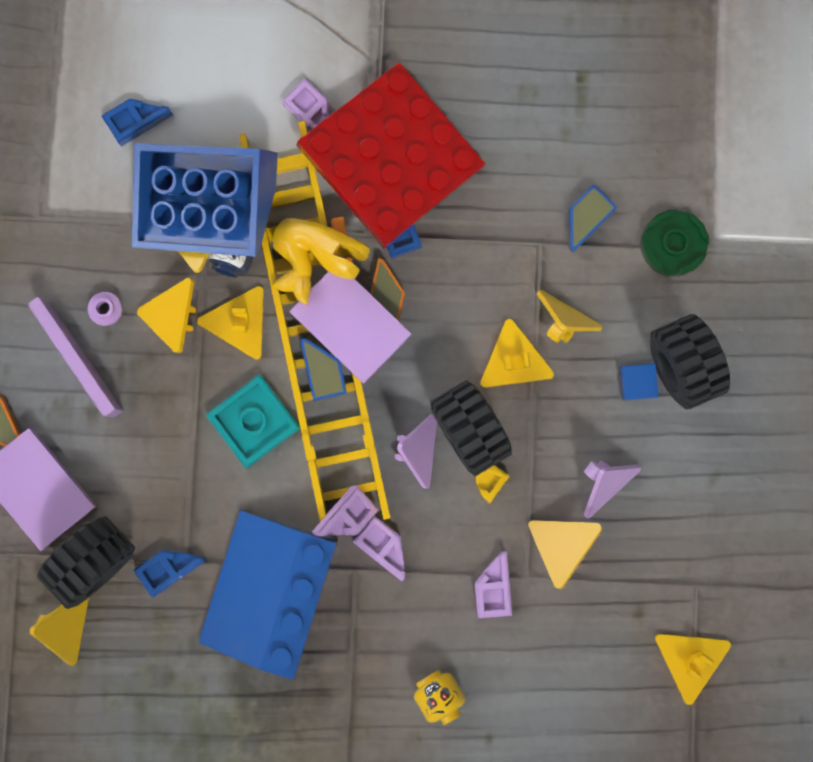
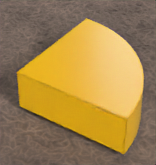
[475,465,510,503]

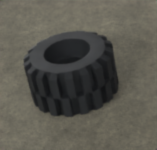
[650,314,730,410]
[430,380,512,476]
[37,516,135,609]

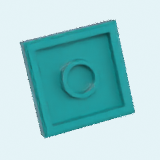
[206,374,301,469]

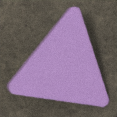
[395,414,437,489]
[584,460,641,519]

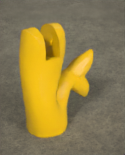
[272,218,370,305]

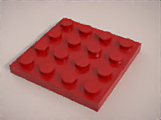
[296,62,486,249]

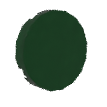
[641,210,709,277]

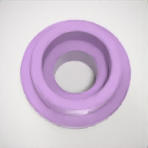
[88,292,123,326]

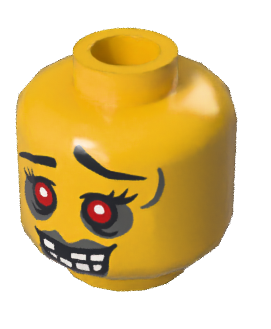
[414,670,466,726]

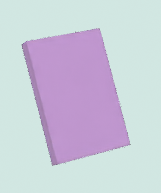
[289,272,412,384]
[0,428,97,551]

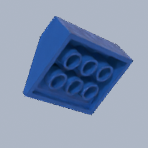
[132,143,278,257]
[198,510,338,680]

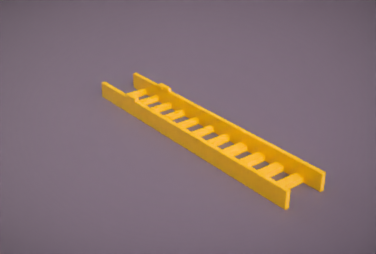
[239,121,391,522]

